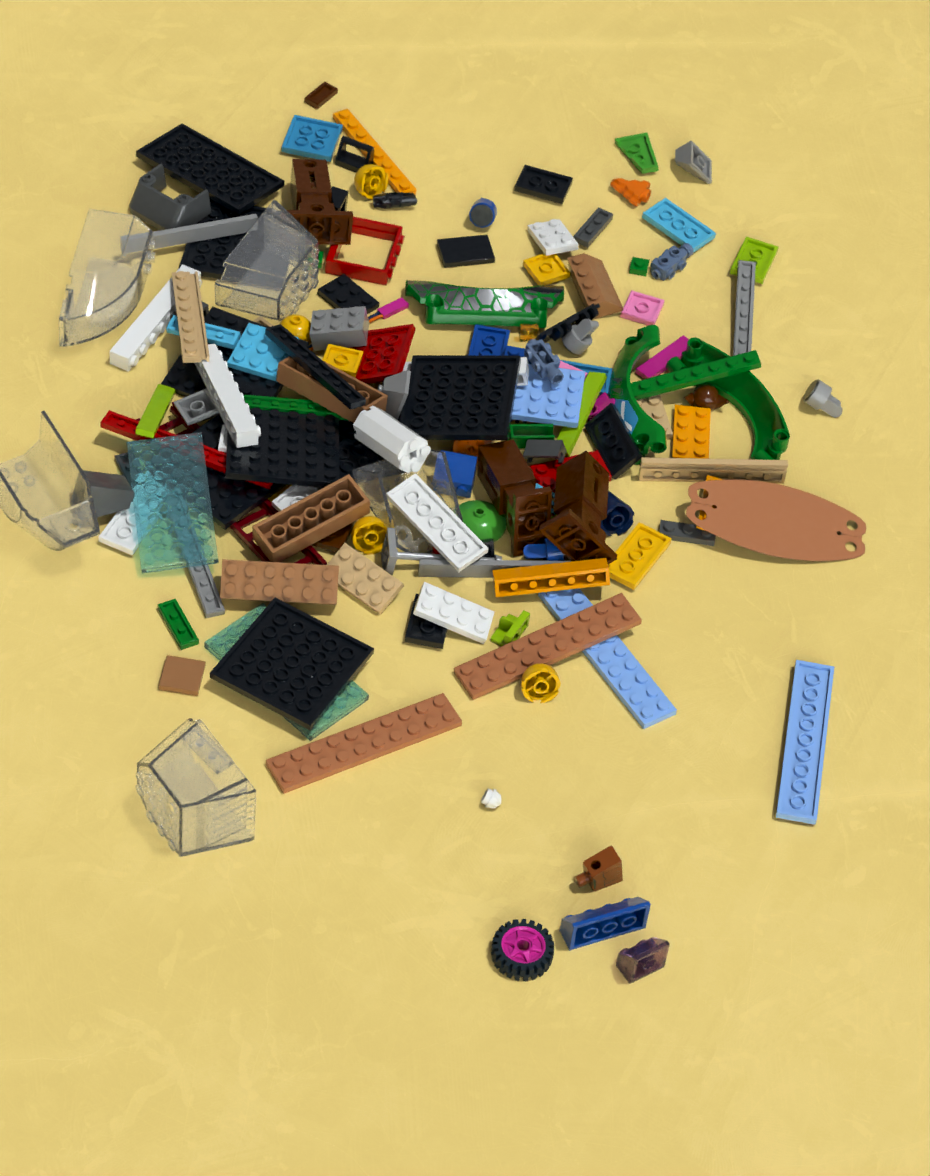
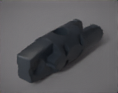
[373,192,418,208]

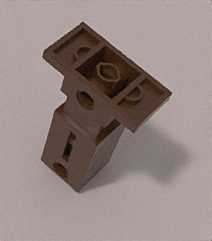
[280,159,353,245]
[477,439,552,557]
[539,451,617,564]

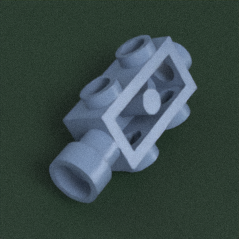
[650,243,694,281]
[524,339,564,384]

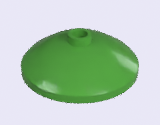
[453,500,507,542]

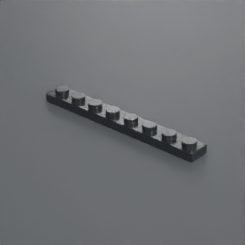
[265,324,366,410]

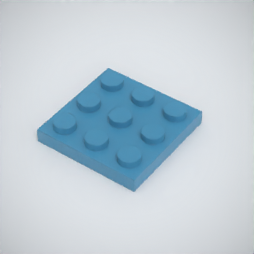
[281,115,343,162]

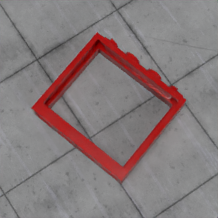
[325,217,405,285]

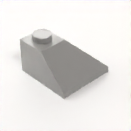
[675,140,712,184]
[377,370,411,420]
[174,388,219,426]

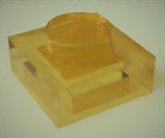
[519,324,539,342]

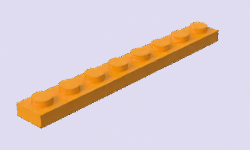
[333,108,417,194]

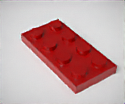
[530,450,612,493]

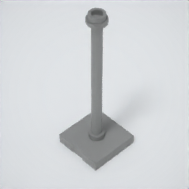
[381,528,502,575]

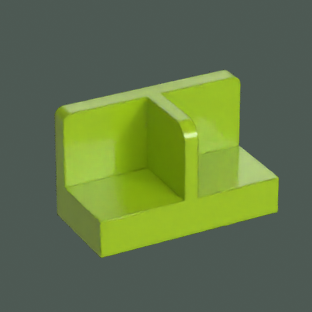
[490,610,530,646]

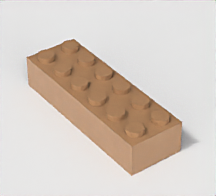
[276,356,388,423]
[252,474,370,562]
[220,559,339,605]

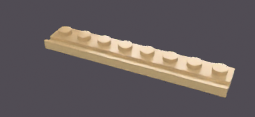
[172,271,209,363]
[638,457,788,484]

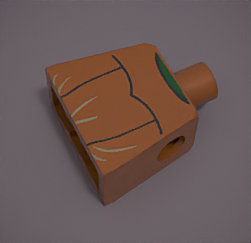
[574,845,623,891]

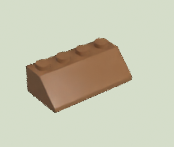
[567,253,623,319]

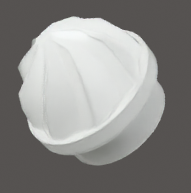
[481,788,502,808]

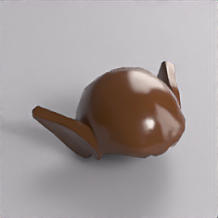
[684,383,729,411]

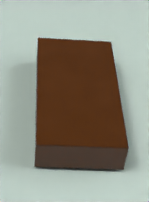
[304,82,338,110]

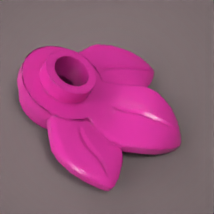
[588,392,616,421]

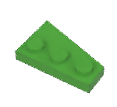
[615,133,659,174]

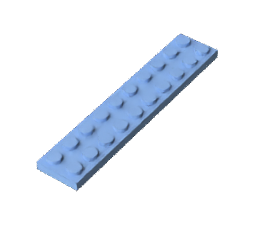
[538,588,677,729]
[776,660,834,825]

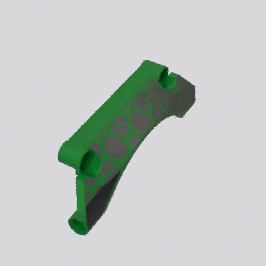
[405,280,564,328]

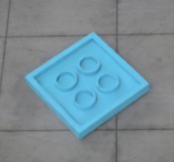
[227,323,299,382]

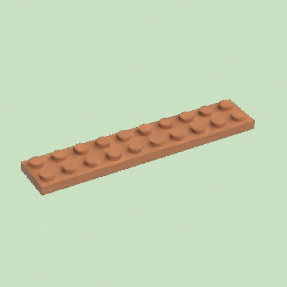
[454,593,642,700]
[266,693,462,794]

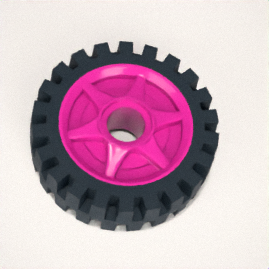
[491,919,554,981]

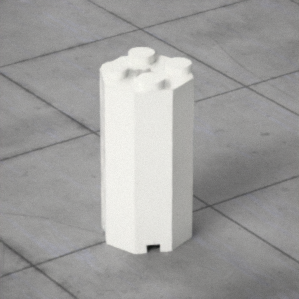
[353,406,431,473]

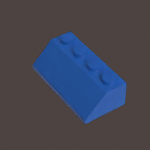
[560,897,651,951]

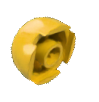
[354,164,388,199]
[280,314,312,345]
[351,516,387,555]
[521,663,561,703]

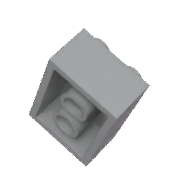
[310,306,369,351]

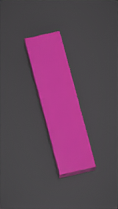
[635,335,689,379]

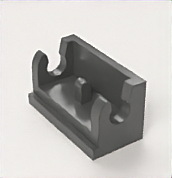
[523,440,567,463]

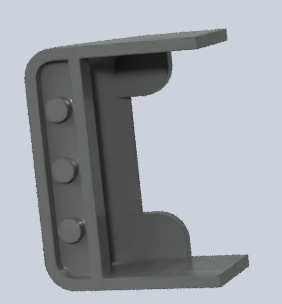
[129,164,212,230]

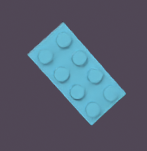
[642,198,716,252]

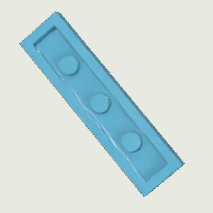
[166,315,241,350]

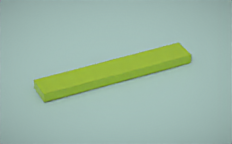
[557,372,607,457]
[135,384,176,438]

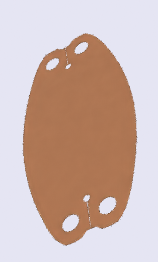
[686,479,866,561]

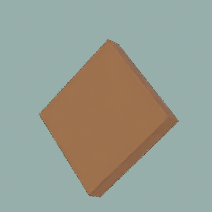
[159,655,206,696]

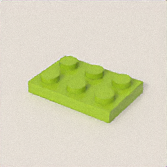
[730,236,779,284]

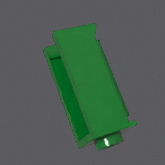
[505,424,555,448]

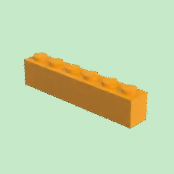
[492,558,610,597]

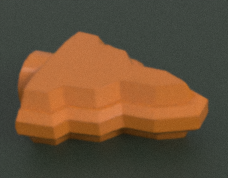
[610,178,651,207]

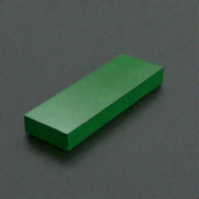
[158,599,199,650]

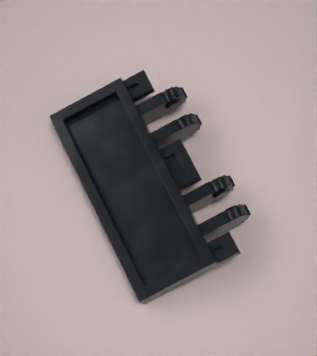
[535,304,600,343]

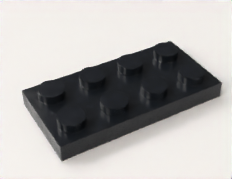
[584,403,643,480]

